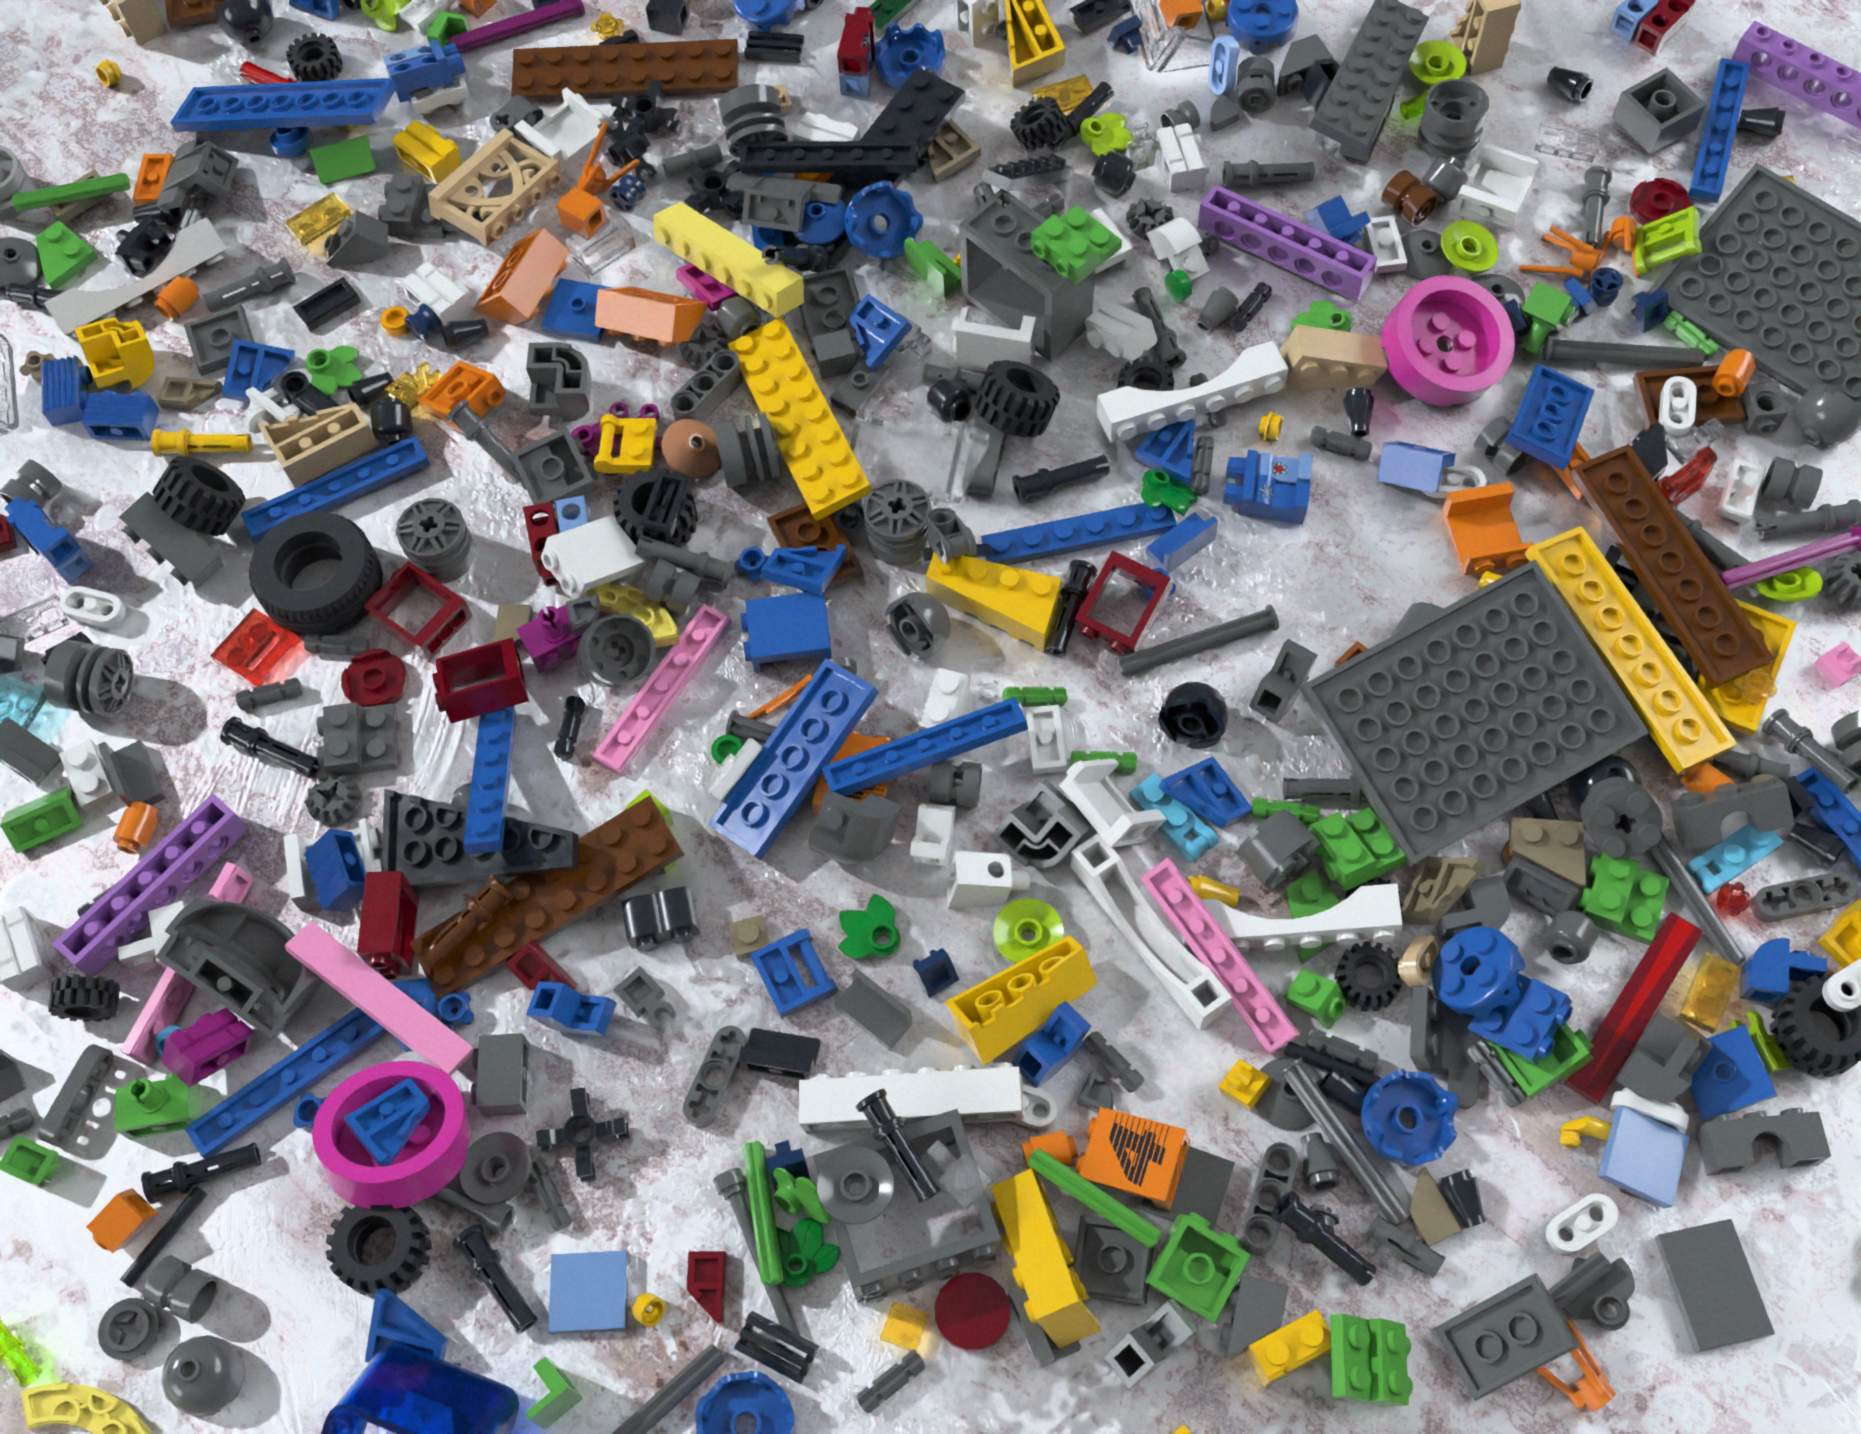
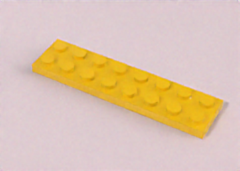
[728,316,872,521]
[1524,526,1737,775]

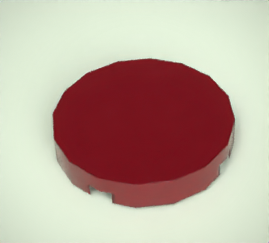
[1629,178,1692,226]
[341,649,409,708]
[935,1272,1010,1352]

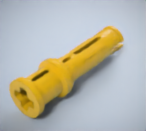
[151,429,253,457]

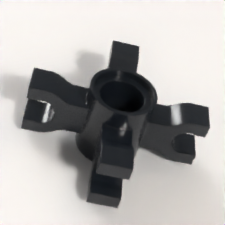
[610,79,681,136]
[597,112,657,184]
[684,159,743,219]
[536,1087,630,1183]

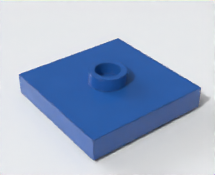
[541,278,613,342]
[1689,1024,1778,1122]

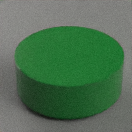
[1165,269,1192,302]
[711,734,744,767]

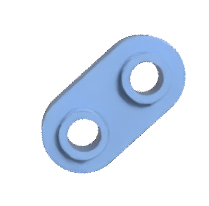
[1208,35,1240,95]

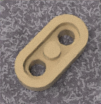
[1398,935,1439,987]

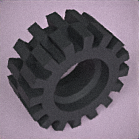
[286,33,343,82]
[1010,96,1067,151]
[1117,356,1174,391]
[1334,941,1403,1012]
[48,974,120,1022]

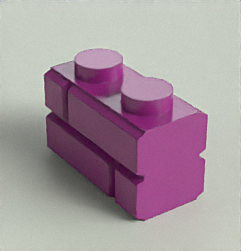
[162,1008,253,1087]

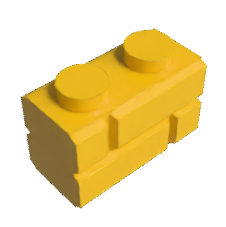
[392,120,462,184]
[1245,1309,1331,1387]

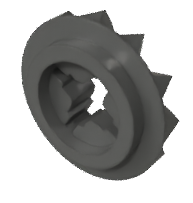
[1126,196,1174,238]
[679,323,729,367]
[304,772,361,825]
[98,1298,162,1361]

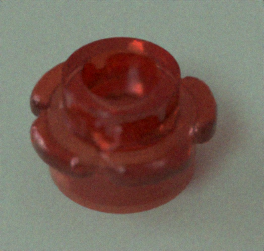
[1717,882,1750,917]

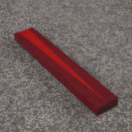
[1564,912,1704,1105]

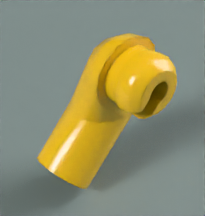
[1559,1116,1612,1148]

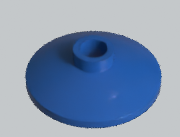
[792,199,847,246]

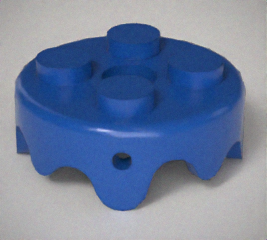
[732,0,805,32]
[1226,0,1299,55]
[875,22,946,89]
[844,181,923,261]
[1432,926,1526,1018]
[1361,1069,1459,1166]
[695,1371,795,1434]

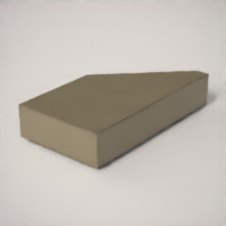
[158,377,223,410]
[492,604,533,646]
[1408,1167,1461,1247]

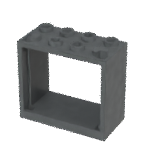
[959,189,1095,362]
[813,1109,1001,1305]

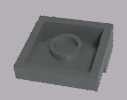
[378,174,446,239]
[510,427,599,505]
[317,702,398,776]

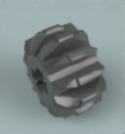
[1823,550,1861,609]

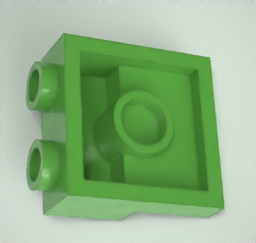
[1031,205,1122,285]
[1308,807,1407,891]
[1577,852,1670,945]
[1486,1017,1594,1099]
[1145,1212,1251,1324]
[1330,1314,1413,1407]

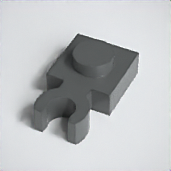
[613,966,676,1031]

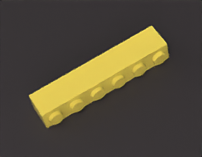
[653,201,804,318]

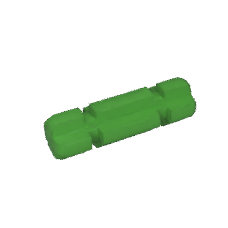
[1663,310,1719,360]
[1002,687,1068,707]
[1070,750,1137,773]
[1251,797,1320,826]

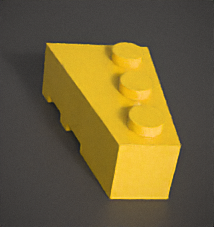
[1003,0,1066,87]

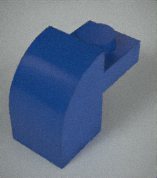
[1303,195,1371,245]
[1739,938,1827,1005]
[526,981,617,1039]
[1011,1001,1091,1088]

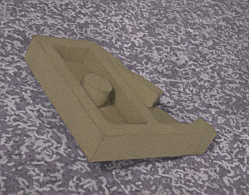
[1509,817,1586,890]

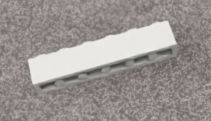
[799,1062,1024,1133]

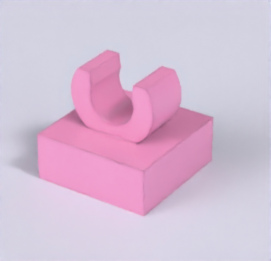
[1814,641,1861,688]

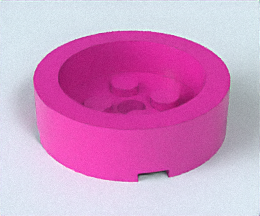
[1381,275,1515,407]
[312,1061,472,1209]

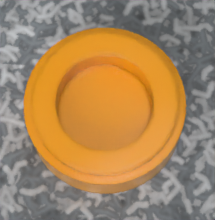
[380,306,410,337]

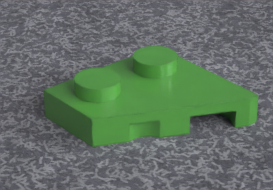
[35,220,98,290]
[1285,869,1341,964]

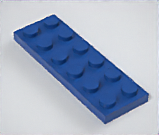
[707,659,879,861]

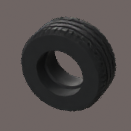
[249,512,383,638]

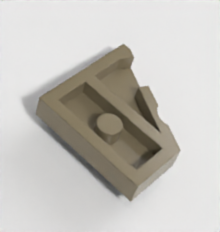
[926,118,981,183]
[1401,857,1485,926]

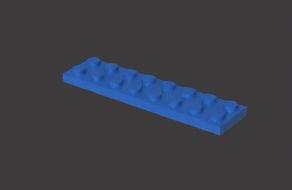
[170,78,397,133]

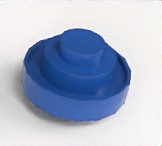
[269,127,313,158]

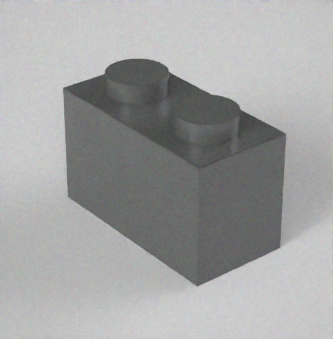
[471,1033,530,1116]

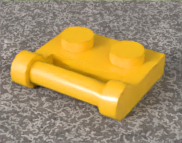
[594,414,658,473]

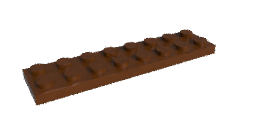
[511,39,739,102]
[1569,444,1775,690]
[409,795,685,1001]

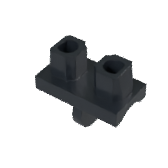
[115,215,171,275]

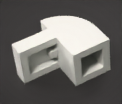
[1146,217,1210,281]
[910,802,956,866]
[118,901,186,972]

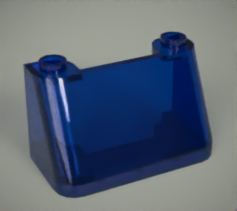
[321,1343,520,1434]

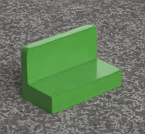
[309,134,377,184]
[904,237,961,298]
[0,785,83,854]
[525,1356,583,1429]

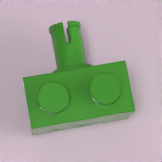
[1519,281,1577,355]
[115,1073,202,1140]

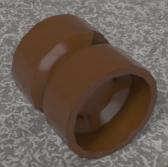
[1381,170,1439,227]

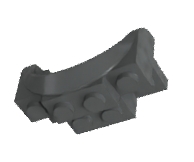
[156,894,324,1040]

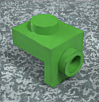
[427,11,470,47]
[1283,969,1348,1029]
[0,1134,61,1187]

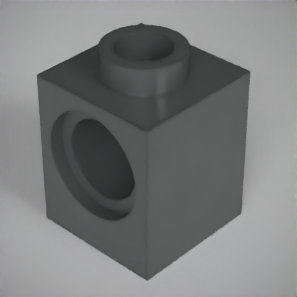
[1739,381,1788,434]

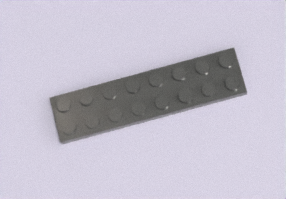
[1309,0,1430,154]

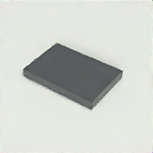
[799,265,861,356]
[1654,1219,1775,1353]
[1434,1273,1580,1401]

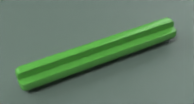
[12,173,131,212]
[743,1141,783,1287]
[1027,1149,1162,1248]

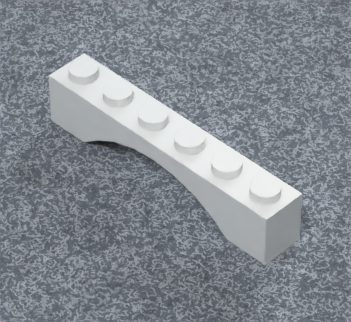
[44,217,226,337]
[1097,341,1289,443]
[1070,833,1232,1031]
[1182,884,1402,956]

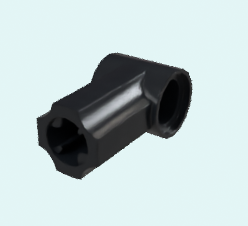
[280,371,340,417]

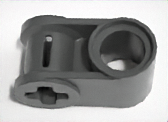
[489,95,544,140]
[927,507,977,564]

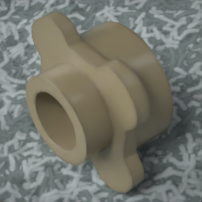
[19,350,56,381]

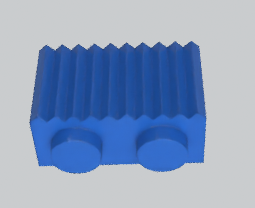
[41,355,93,427]
[81,390,159,441]
[303,829,366,912]

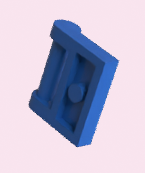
[750,928,839,1019]

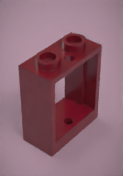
[1075,550,1173,655]
[364,561,473,662]
[432,637,529,724]
[357,871,420,980]

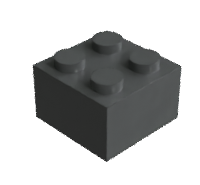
[1612,67,1707,155]

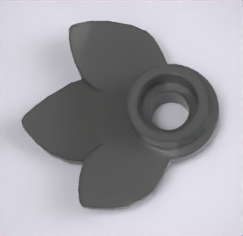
[1564,1257,1635,1331]

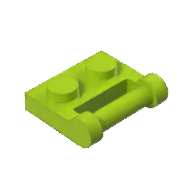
[1635,206,1702,275]

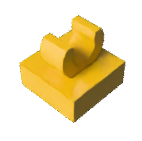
[1218,1059,1271,1111]

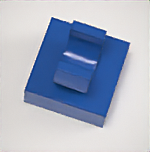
[1563,277,1598,319]

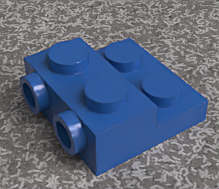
[1468,973,1573,1066]

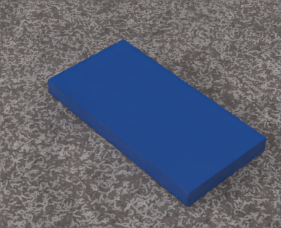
[1505,363,1595,471]

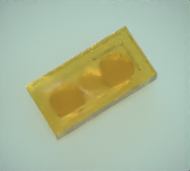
[1032,74,1094,112]
[284,192,352,247]
[1678,952,1741,1034]

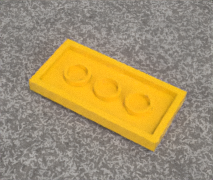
[1695,598,1797,737]

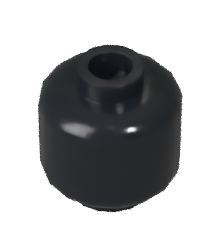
[1091,150,1137,195]
[926,378,972,425]
[370,397,413,446]

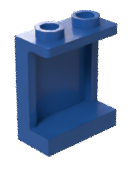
[741,592,832,672]

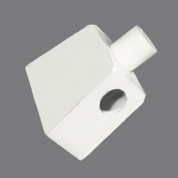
[946,851,1030,908]

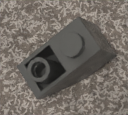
[1276,34,1333,97]
[324,210,388,267]
[1219,1275,1288,1360]

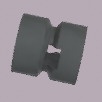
[1237,56,1275,114]
[1474,416,1532,477]
[1761,456,1823,510]
[0,459,62,509]
[642,558,701,616]
[929,759,982,807]
[143,1255,219,1324]

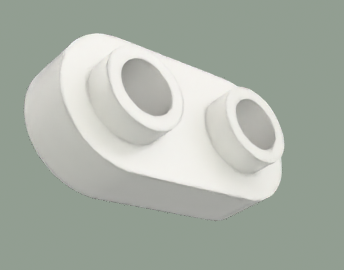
[1659,376,1697,436]
[1422,465,1487,498]
[59,586,126,628]
[1822,958,1861,1012]
[1012,1083,1058,1131]
[1610,1088,1689,1134]
[1546,1193,1619,1255]

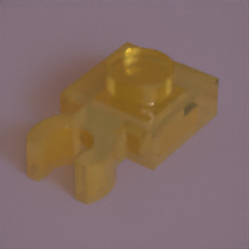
[385,361,441,411]

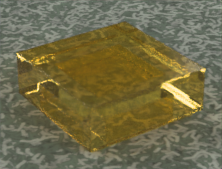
[880,1301,930,1352]

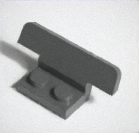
[157,139,239,211]
[726,172,842,233]
[1410,971,1480,1109]

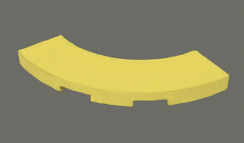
[572,582,680,648]
[20,1383,152,1434]

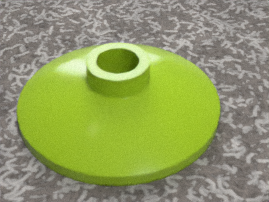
[1408,40,1467,86]
[1441,220,1499,273]
[1752,566,1823,602]
[993,898,1064,964]

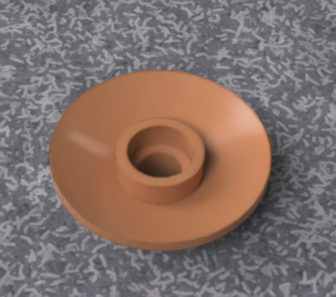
[661,419,721,479]

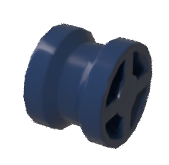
[609,174,647,213]
[1586,267,1623,307]
[404,303,443,342]

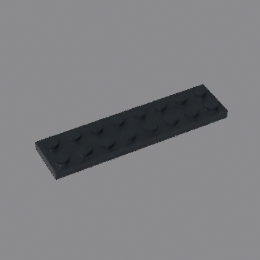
[783,66,966,270]

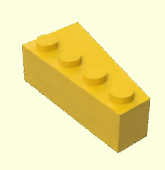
[926,552,1062,653]
[945,935,1098,1066]
[990,1168,1101,1349]

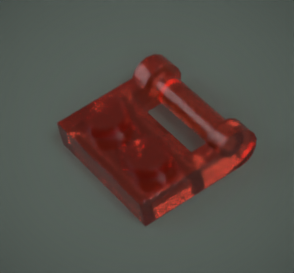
[1656,446,1717,506]
[210,608,301,688]

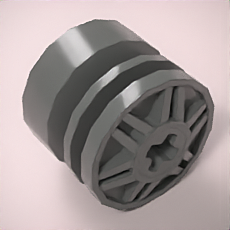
[1418,79,1489,160]
[718,84,788,158]
[712,412,781,488]
[863,479,932,566]
[396,498,477,583]
[576,614,656,688]
[43,640,134,717]

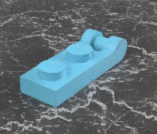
[1129,773,1219,863]
[1685,823,1784,896]

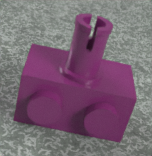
[516,604,584,674]

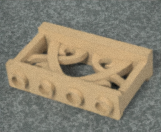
[428,128,561,247]

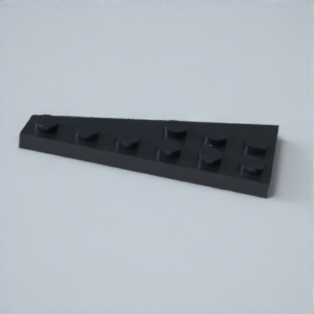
[381,789,579,889]

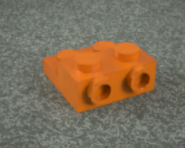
[417,360,507,434]

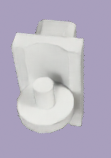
[399,0,456,36]
[244,387,301,434]

